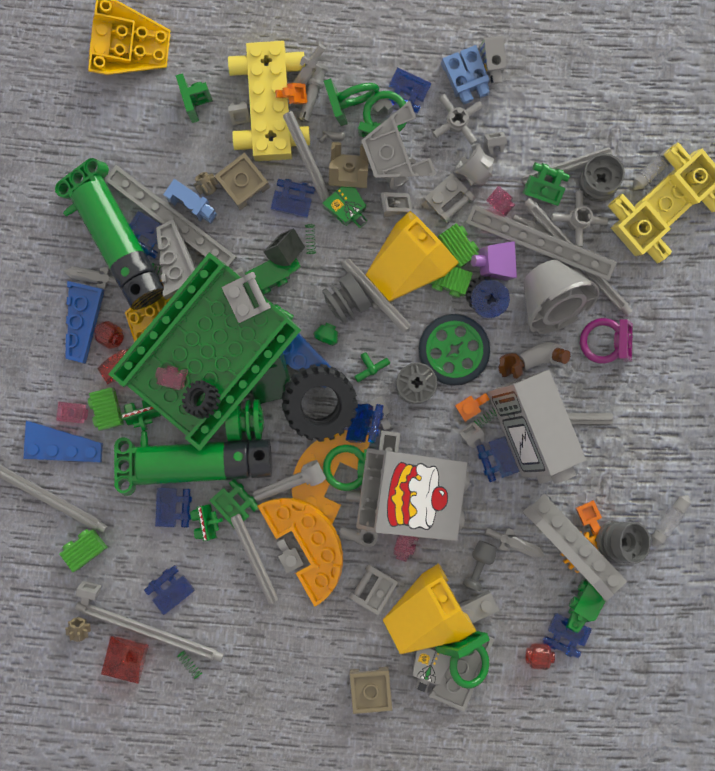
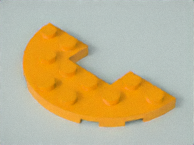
[292,430,374,524]
[258,498,343,607]

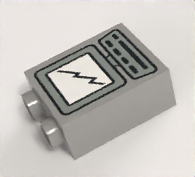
[488,370,586,484]

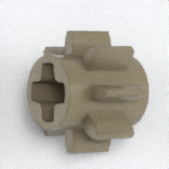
[193,172,218,196]
[65,617,91,642]

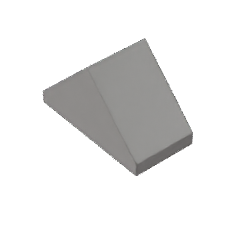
[380,192,412,218]

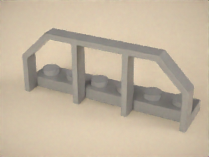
[523,494,628,602]

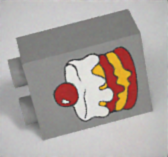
[356,449,470,541]

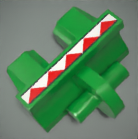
[121,400,161,431]
[190,504,223,541]

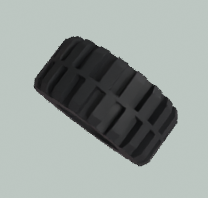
[282,364,358,442]

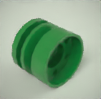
[225,399,264,441]

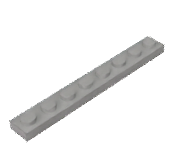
[104,165,237,267]
[467,205,617,280]

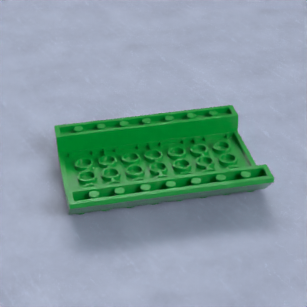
[108,252,301,451]

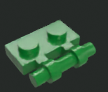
[522,162,570,206]
[209,479,258,529]

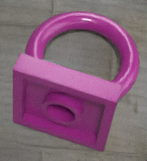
[580,318,633,364]

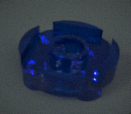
[471,280,510,319]

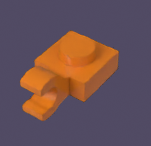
[275,83,307,105]
[455,393,490,422]
[575,500,602,536]

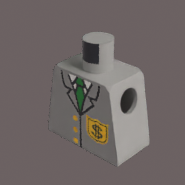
[412,647,451,692]

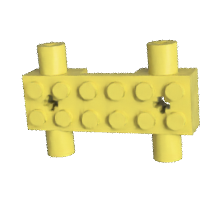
[228,41,310,162]
[608,142,715,263]

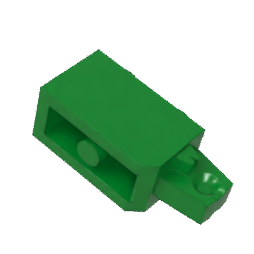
[245,258,301,296]
[566,579,605,633]

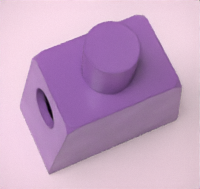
[471,242,517,281]

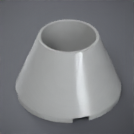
[523,260,600,334]

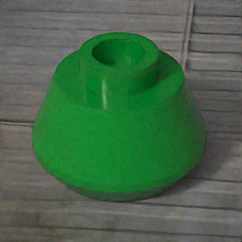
[313,323,338,346]

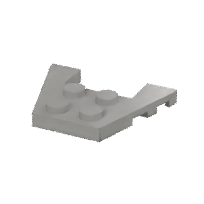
[361,101,436,178]

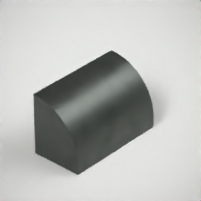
[263,228,305,266]

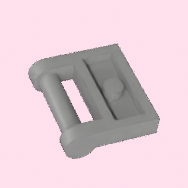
[424,173,475,223]
[222,272,271,323]
[349,564,398,616]

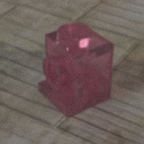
[486,186,515,216]
[155,365,188,390]
[56,402,88,424]
[393,535,419,562]

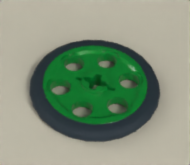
[418,314,491,386]

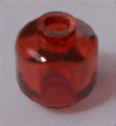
[94,321,124,349]
[525,643,555,670]

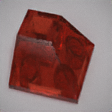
[101,636,149,684]

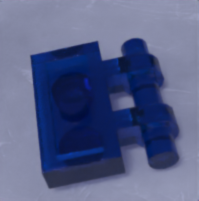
[389,67,432,114]
[271,179,315,218]
[129,211,161,259]
[346,404,384,443]
[476,436,520,483]
[155,487,192,528]
[144,565,195,615]
[542,612,592,658]

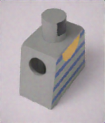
[479,36,507,84]

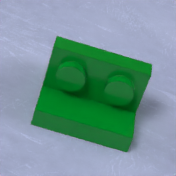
[175,73,213,123]

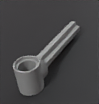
[253,460,326,501]

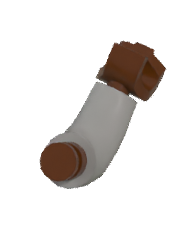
[498,342,571,379]

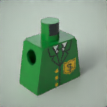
[322,186,368,228]

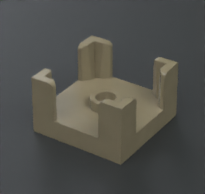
[329,142,369,188]
[215,152,270,210]
[350,666,392,714]

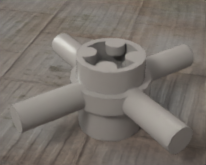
[432,94,484,145]
[551,190,608,248]

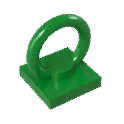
[324,78,380,126]
[358,91,407,138]
[323,445,367,491]
[435,631,490,689]

